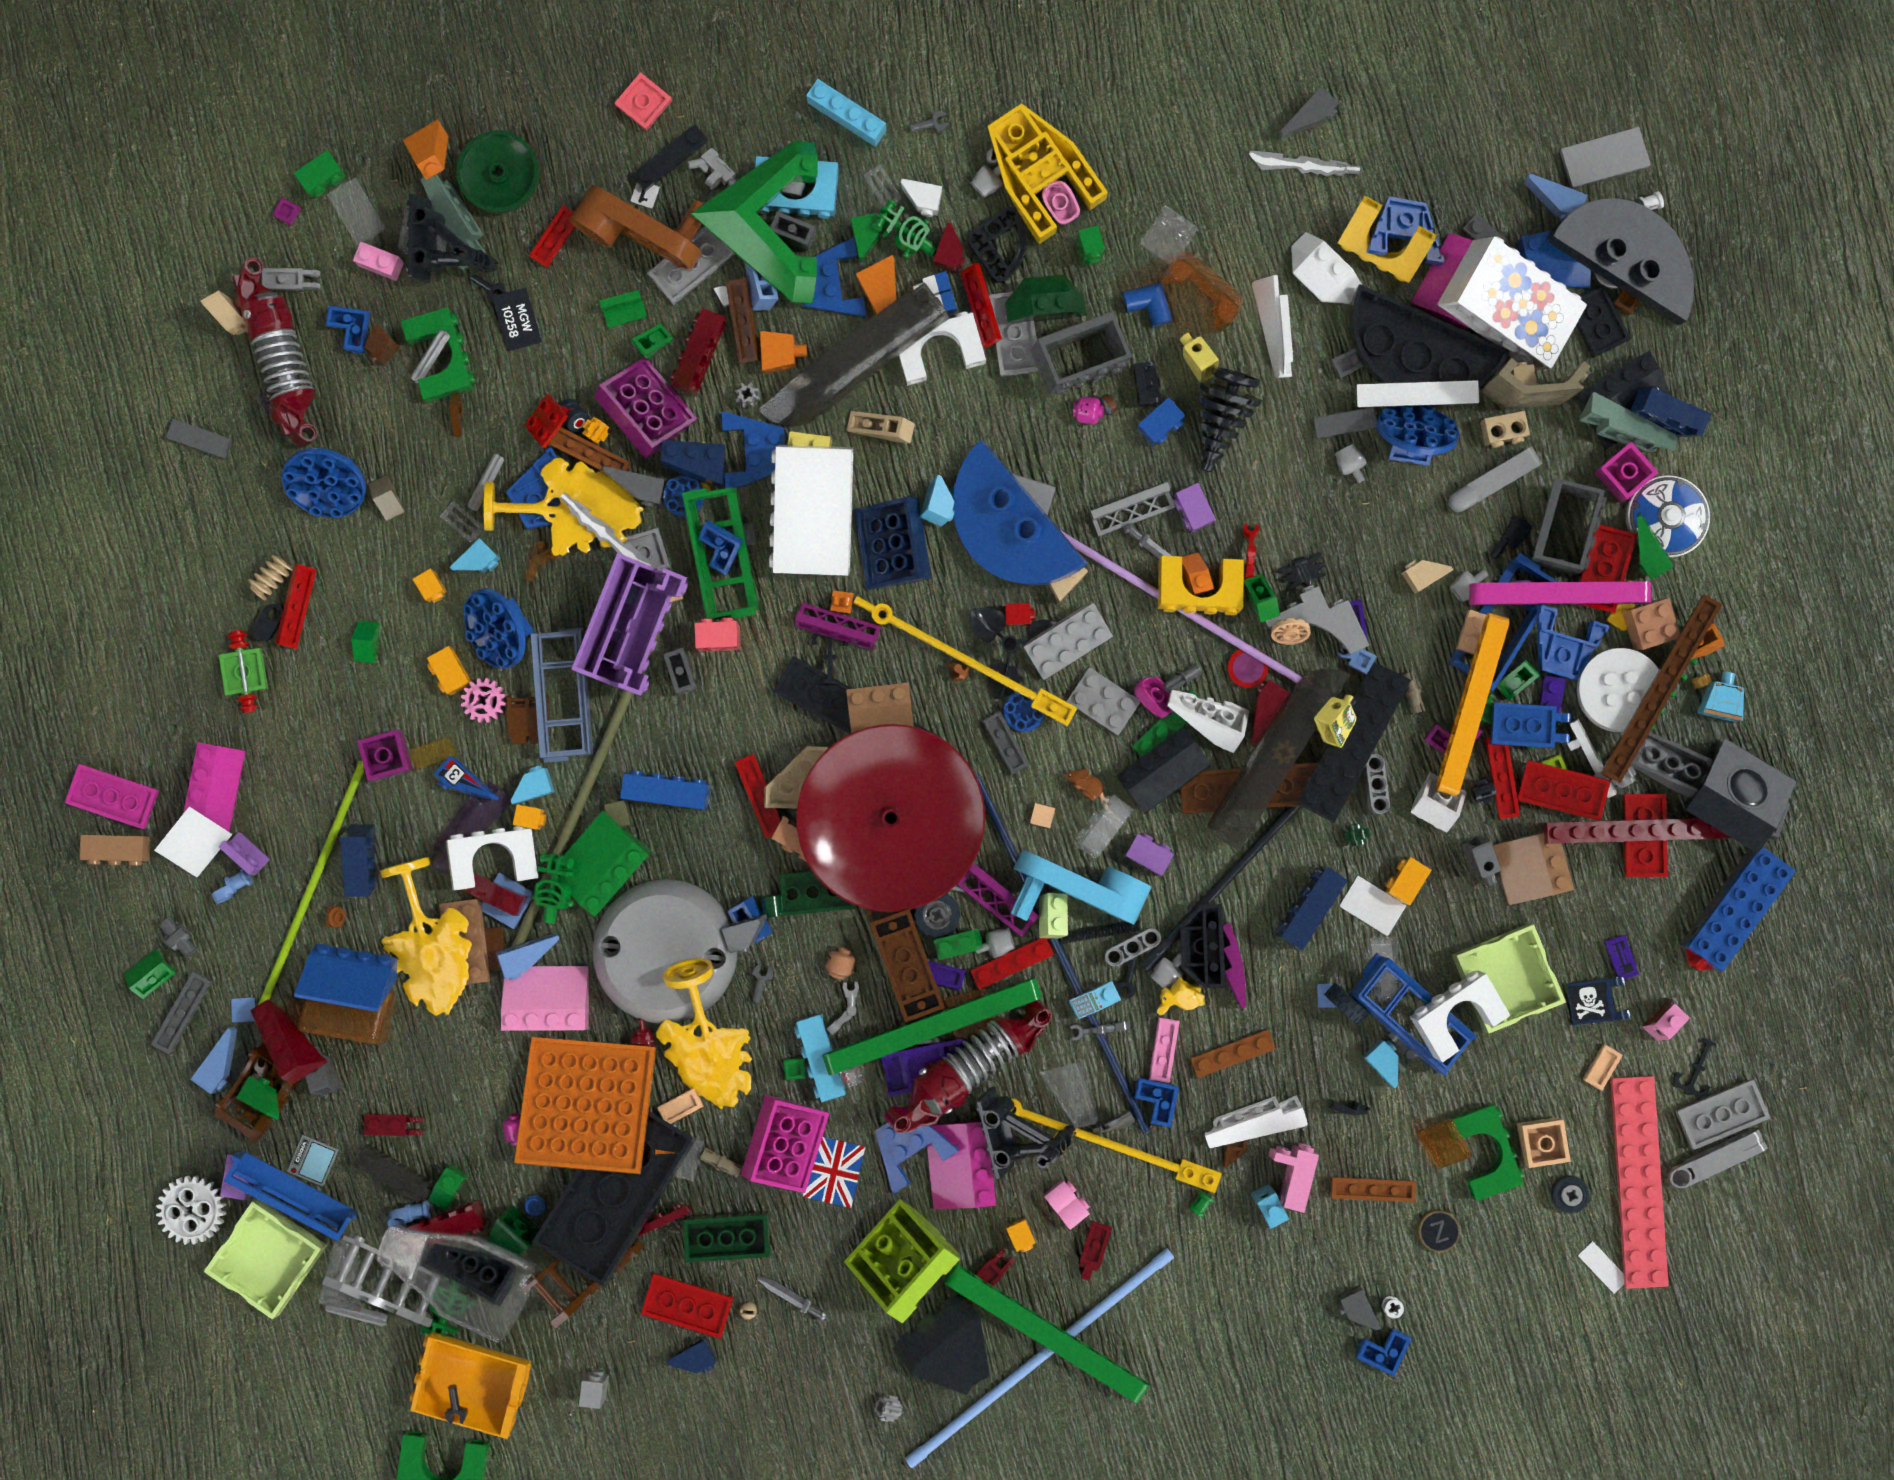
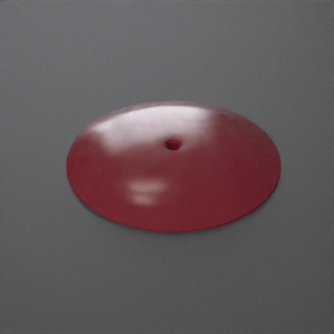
[796,724,985,912]

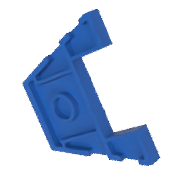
[1367,196,1444,266]
[803,238,866,318]
[721,412,785,489]
[506,447,559,529]
[1537,605,1610,680]
[875,1123,960,1194]

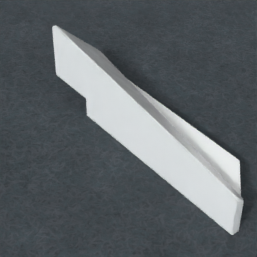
[1252,275,1293,378]
[1205,1095,1308,1148]

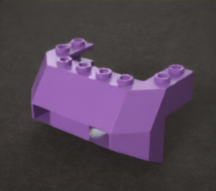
[571,552,688,696]

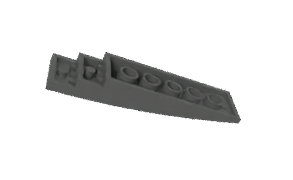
[1630,732,1790,841]

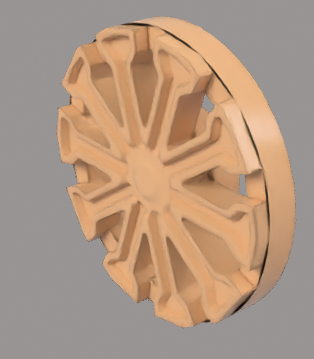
[1271,618,1311,645]

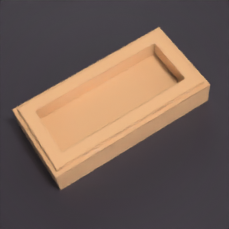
[1582,1044,1623,1091]
[657,1088,704,1124]

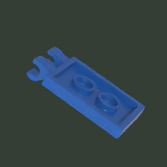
[1490,702,1571,748]

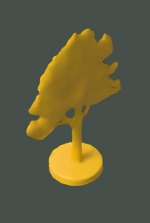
[484,458,643,556]
[380,857,472,1016]
[656,958,752,1109]

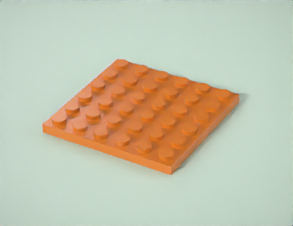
[514,1037,656,1174]

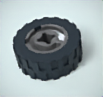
[914,894,960,938]
[1324,982,1370,1026]

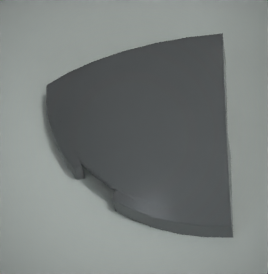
[1091,1110,1135,1133]

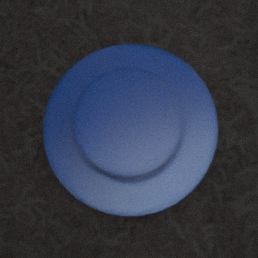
[524,1195,545,1217]

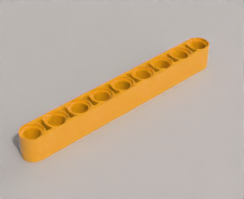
[1436,613,1509,796]

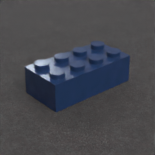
[1276,866,1348,951]

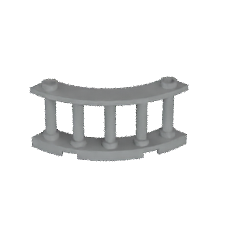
[322,1235,450,1327]

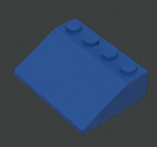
[294,944,398,1012]

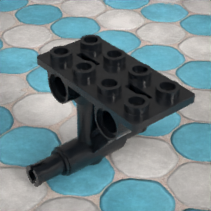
[406,194,498,284]
[976,1086,1076,1180]

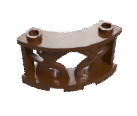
[214,1042,301,1144]

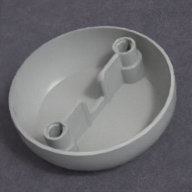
[593,879,738,1024]

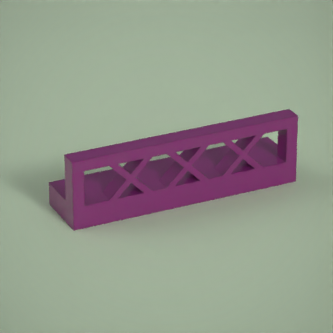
[795,602,881,651]
[957,864,1039,937]

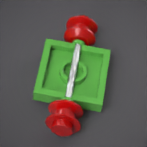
[219,630,268,713]

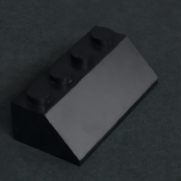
[1116,727,1211,814]

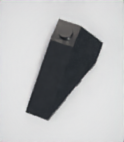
[424,1244,517,1307]

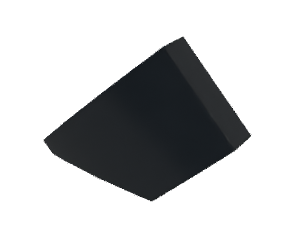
[1329,1099,1371,1115]

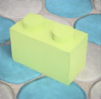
[1039,893,1068,939]

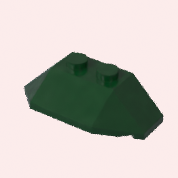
[1005,275,1087,323]

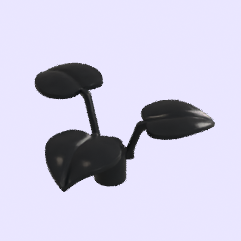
[971,607,1057,699]

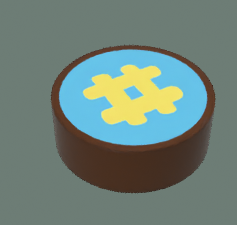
[1099,394,1118,415]

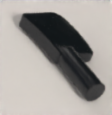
[1490,516,1532,559]

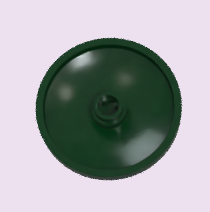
[456,131,540,214]

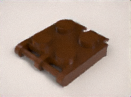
[506,694,550,744]

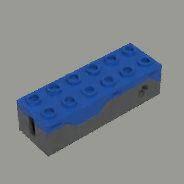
[1679,847,1796,972]

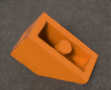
[1182,553,1214,596]
[1692,623,1725,659]

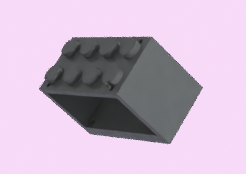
[1030,311,1132,396]
[1531,478,1607,577]

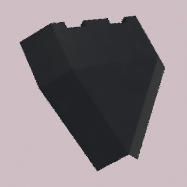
[893,1294,990,1395]

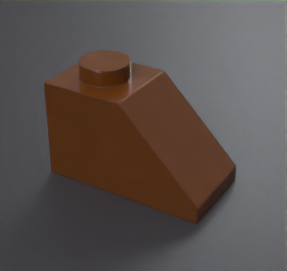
[365,324,401,365]

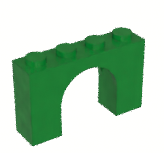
[401,307,476,403]
[1444,1103,1524,1201]
[396,1430,490,1480]

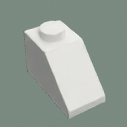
[901,179,942,217]

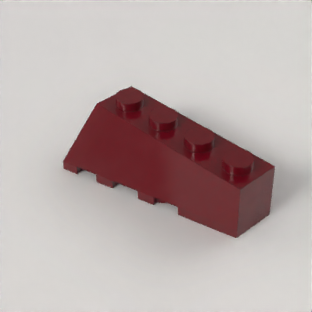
[670,308,727,397]
[250,999,328,1085]
[396,1200,488,1257]

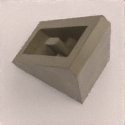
[369,475,405,521]

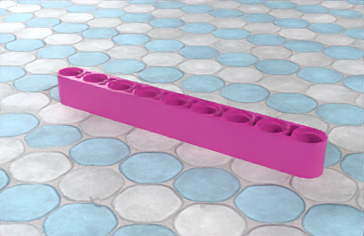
[1469,581,1651,605]

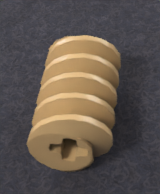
[248,555,293,601]

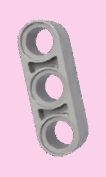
[1363,754,1390,814]
[1104,928,1161,966]

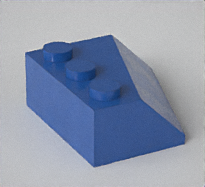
[1516,231,1591,290]

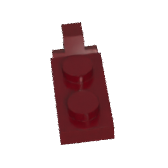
[637,1203,692,1237]
[1079,1220,1112,1281]

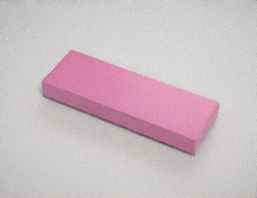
[1148,1017,1179,1083]

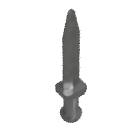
[1124,523,1183,574]
[757,1276,828,1321]

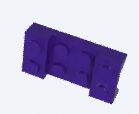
[881,1037,964,1097]

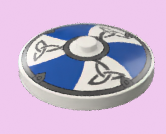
[1626,476,1710,558]

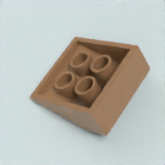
[846,682,914,733]
[1492,832,1574,905]

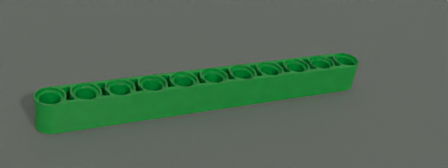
[822,977,1043,1076]
[944,1264,1150,1404]

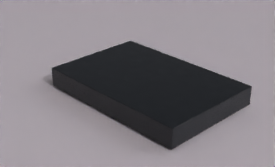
[1576,285,1631,358]

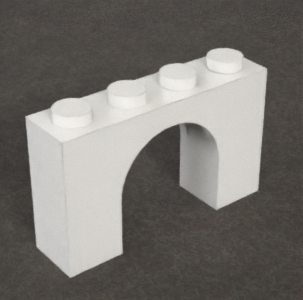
[894,312,986,386]
[446,826,538,891]
[1410,970,1510,1062]

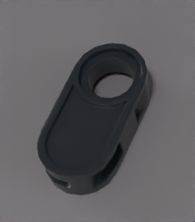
[252,603,283,642]

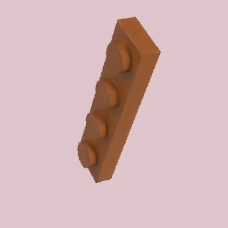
[549,427,631,471]
[1190,1029,1275,1078]
[1331,1176,1416,1202]

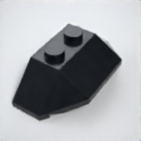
[1180,904,1225,988]

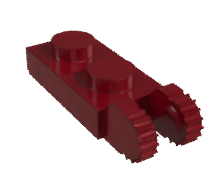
[364,1113,423,1136]
[975,1248,1015,1304]

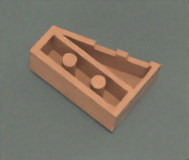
[771,816,807,862]

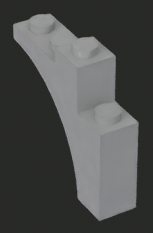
[1265,585,1369,655]

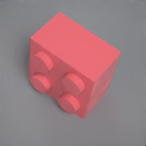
[695,618,741,652]

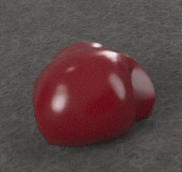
[631,1018,655,1047]

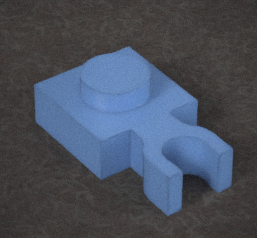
[1337,645,1377,675]

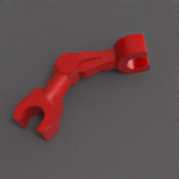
[1242,524,1259,579]

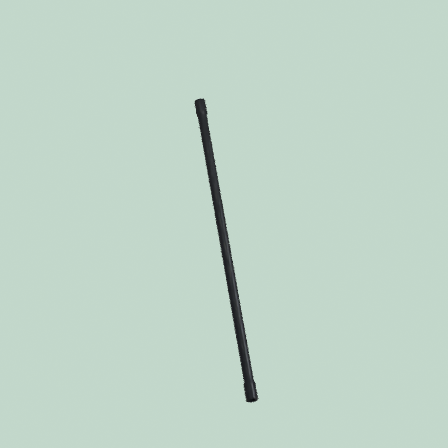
[1139,701,1401,972]

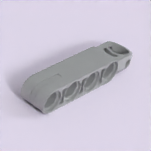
[1448,446,1543,513]
[1668,1128,1768,1188]

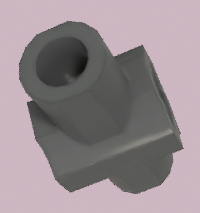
[159,917,197,957]

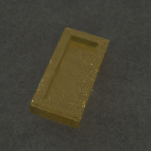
[410,736,457,770]

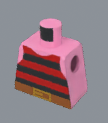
[1642,998,1690,1041]

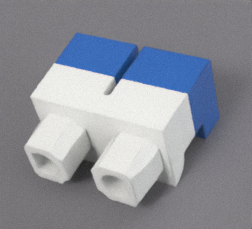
[913,271,957,318]

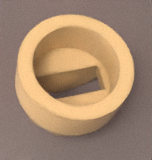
[740,1302,757,1320]

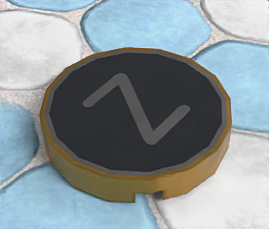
[1417,1210,1460,1253]

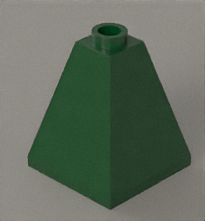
[483,1205,540,1260]

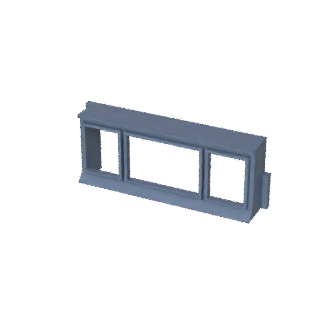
[531,628,593,763]

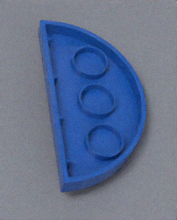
[953,440,1088,585]

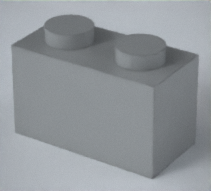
[579,1369,609,1409]

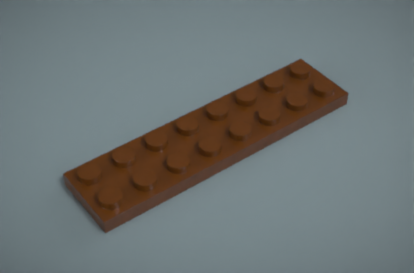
[1181,762,1350,814]

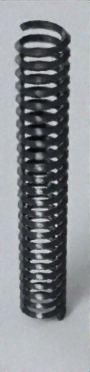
[1059,920,1140,944]

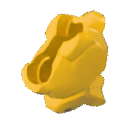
[1157,977,1205,1015]

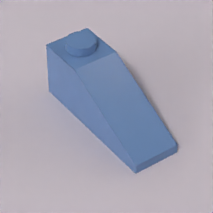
[1524,173,1588,220]
[745,263,778,311]
[495,932,559,980]
[190,1027,237,1094]

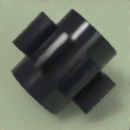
[1471,778,1497,804]

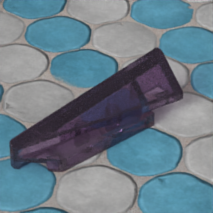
[431,781,512,873]

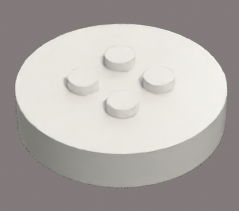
[1577,648,1659,732]

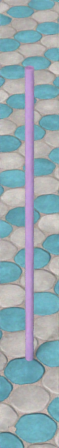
[1060,530,1329,700]

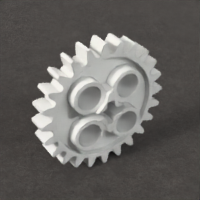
[156,1175,226,1245]

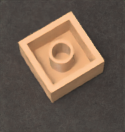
[1516,1117,1571,1168]

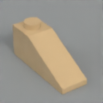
[201,290,246,335]
[846,411,915,444]

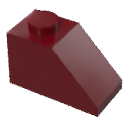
[933,222,966,273]

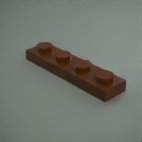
[726,278,761,364]

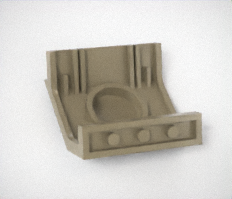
[1479,358,1590,410]

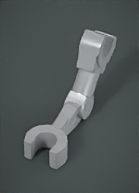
[826,982,859,1035]

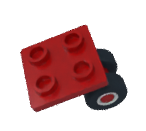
[525,394,590,448]

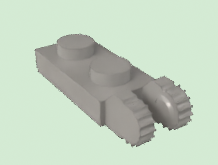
[261,268,320,291]

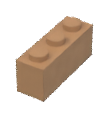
[80,835,150,865]

